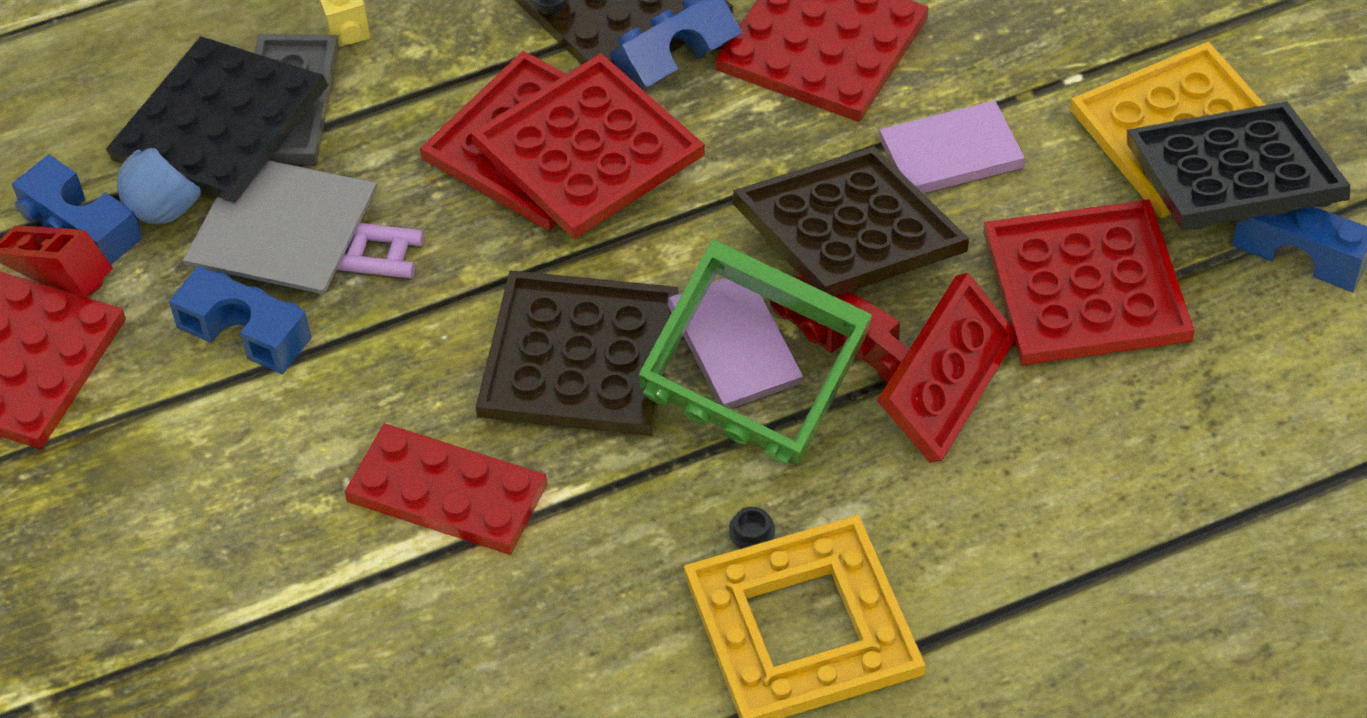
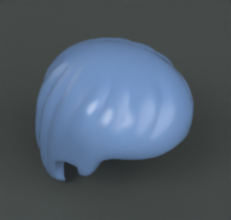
[117,148,201,224]

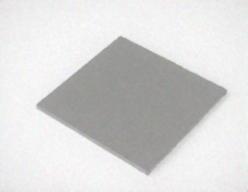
[183,161,378,294]

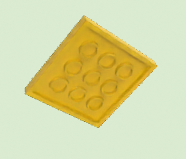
[1070,41,1265,219]

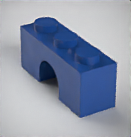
[609,0,742,90]
[12,154,142,264]
[1232,207,1367,292]
[169,265,312,374]

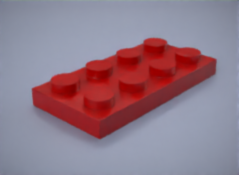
[877,273,1015,463]
[344,423,548,555]

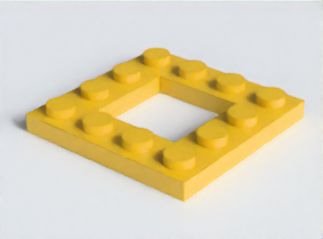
[684,515,926,718]

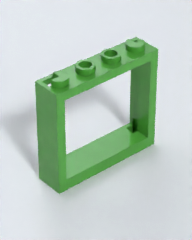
[638,239,872,465]

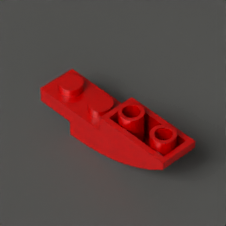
[770,276,909,383]

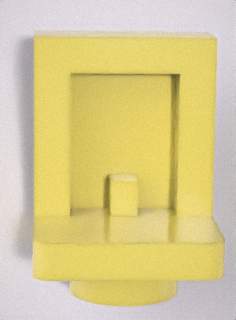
[319,0,371,47]

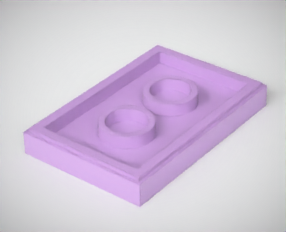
[879,100,1025,194]
[668,278,803,409]

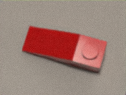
[0,225,113,297]

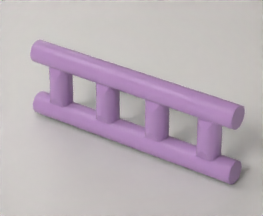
[337,223,425,279]

